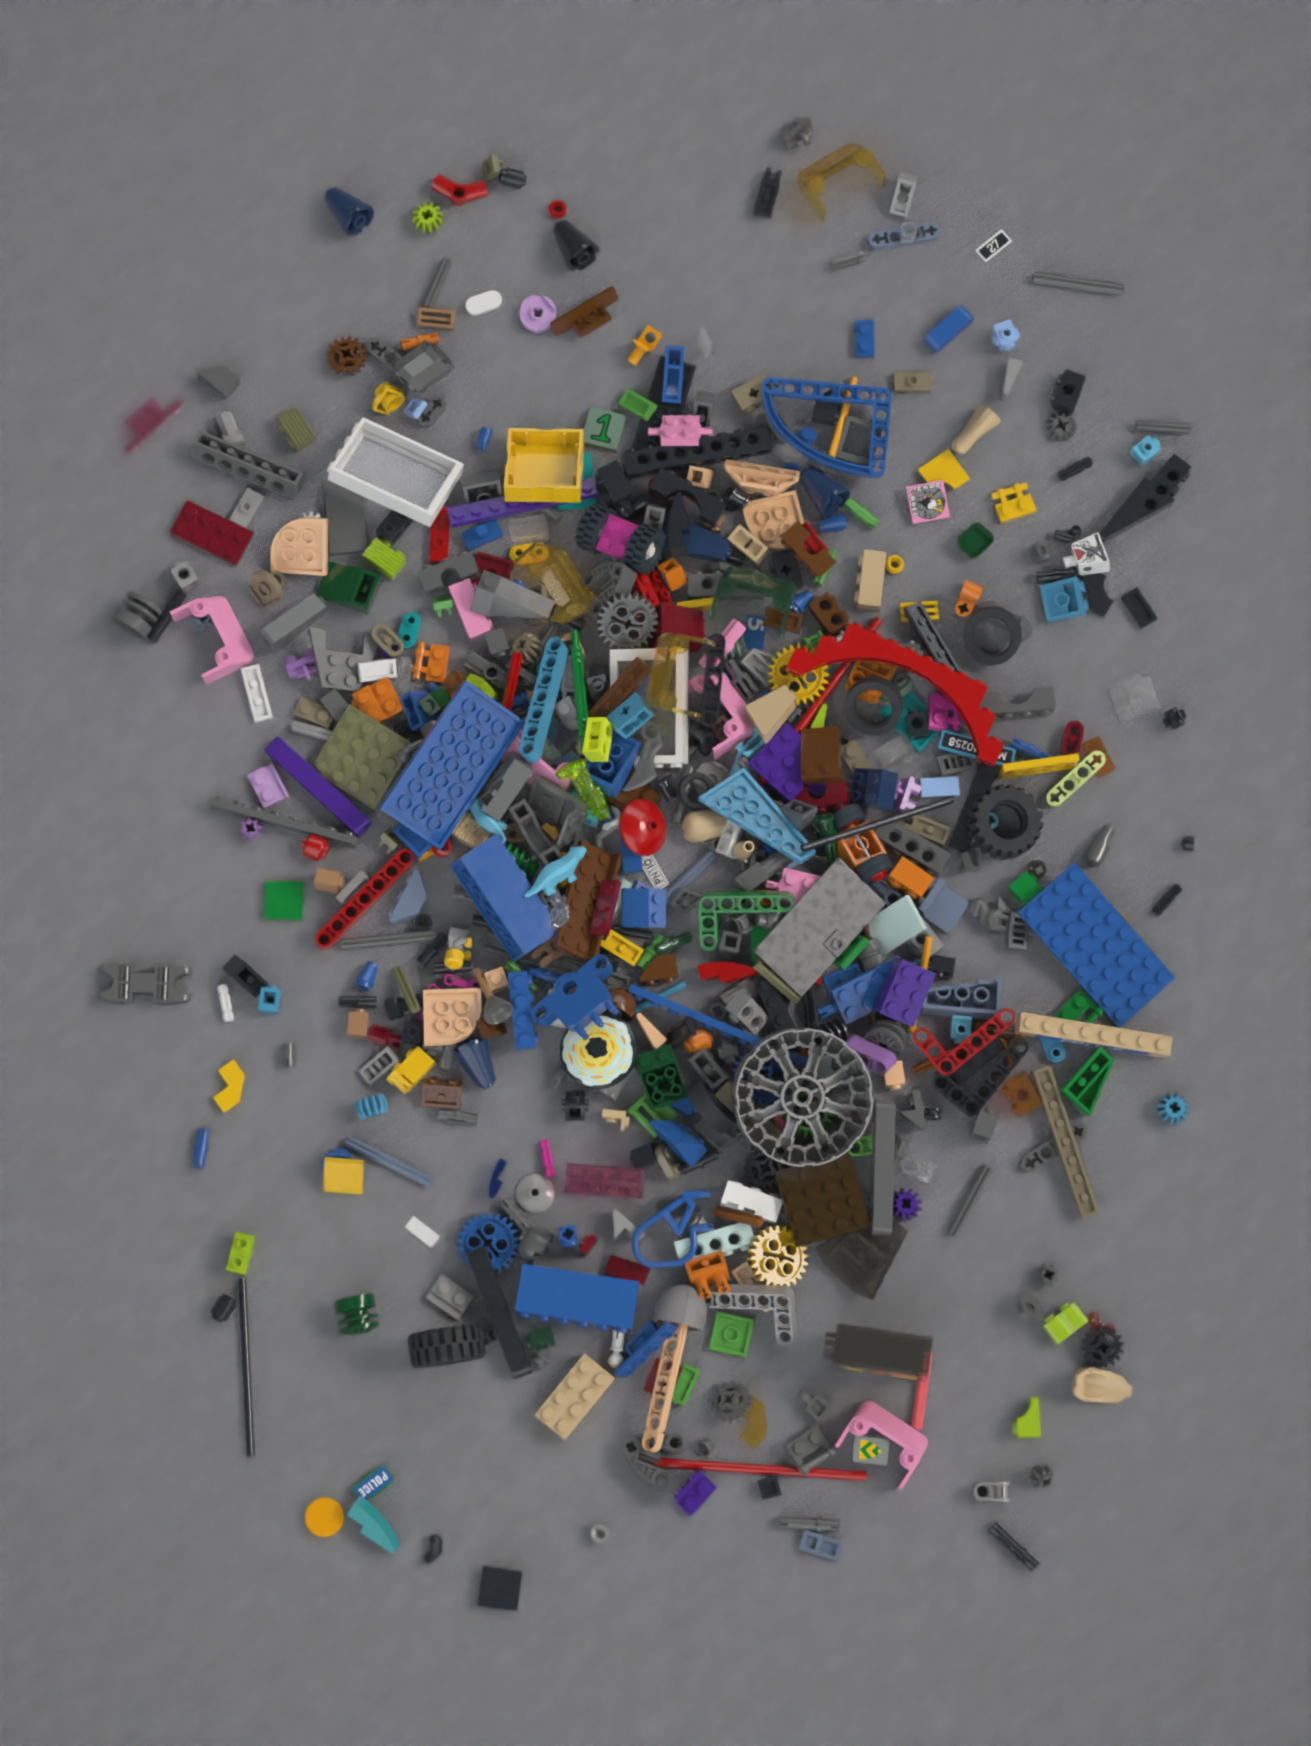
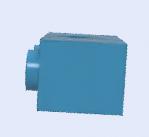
[607,692,654,739]

